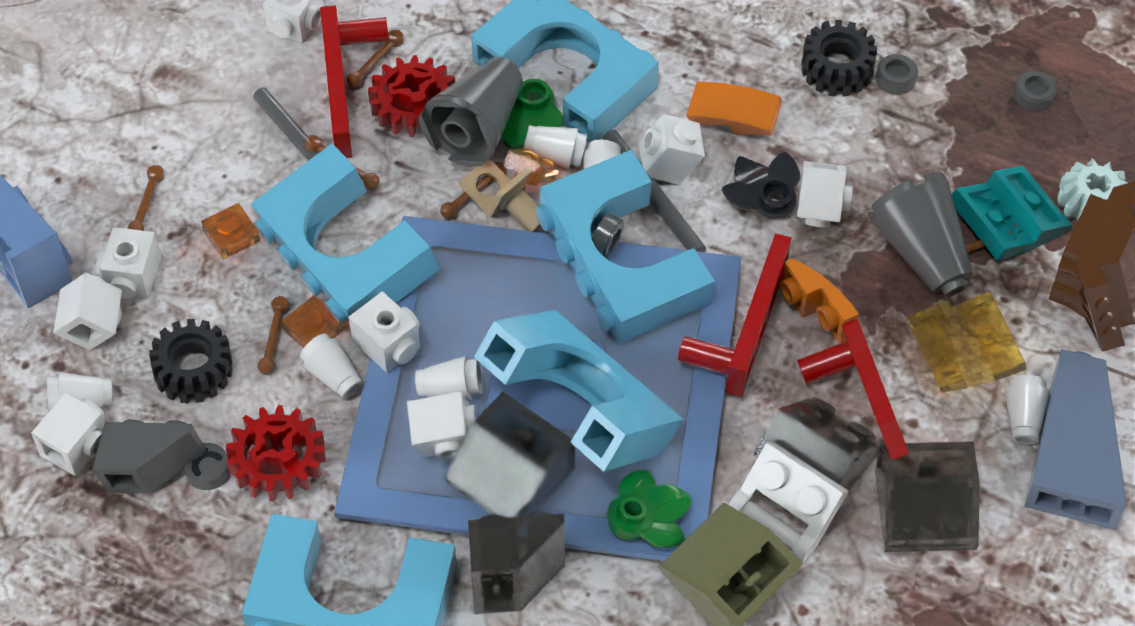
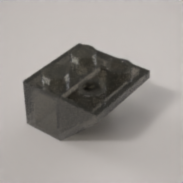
[445,391,575,532]
[753,398,883,491]
[875,441,980,552]
[468,511,565,614]

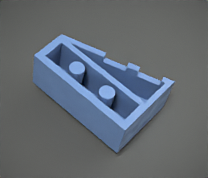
[0,175,73,309]

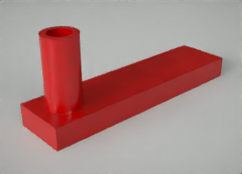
[320,5,389,158]
[678,233,792,397]
[797,318,910,460]

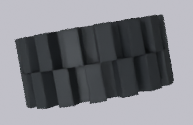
[801,20,877,97]
[149,319,233,404]

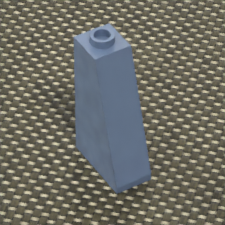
[1024,349,1126,530]

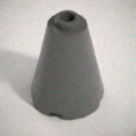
[419,57,523,167]
[868,172,973,297]

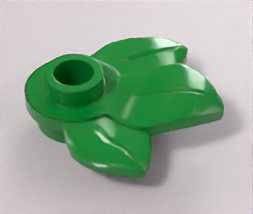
[502,79,563,149]
[606,470,692,548]

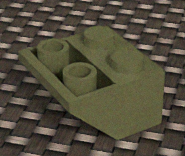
[658,503,802,626]

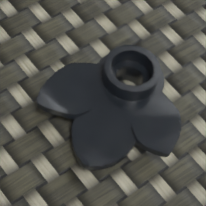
[722,152,801,218]

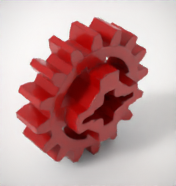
[368,55,455,137]
[225,405,327,502]

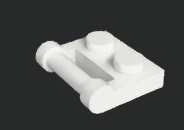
[729,441,849,563]

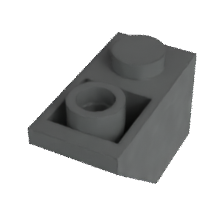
[92,419,205,494]

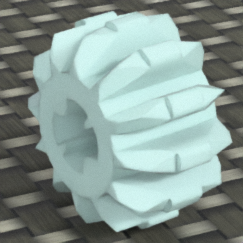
[1057,158,1128,222]

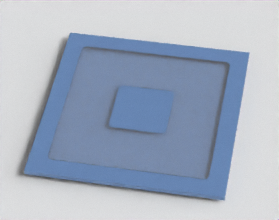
[334,216,741,561]

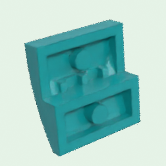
[952,166,1072,261]

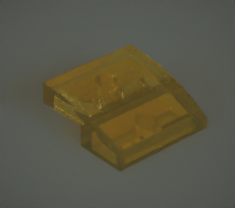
[907,291,1027,392]

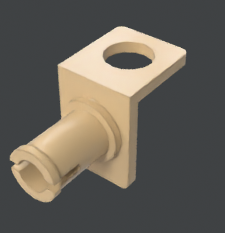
[459,159,542,232]

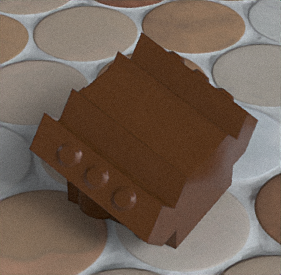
[1049,181,1135,352]

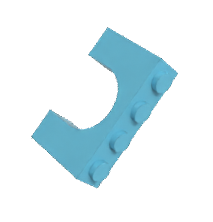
[471,0,659,143]
[251,144,440,324]
[536,149,715,344]
[474,310,684,472]
[242,513,457,626]

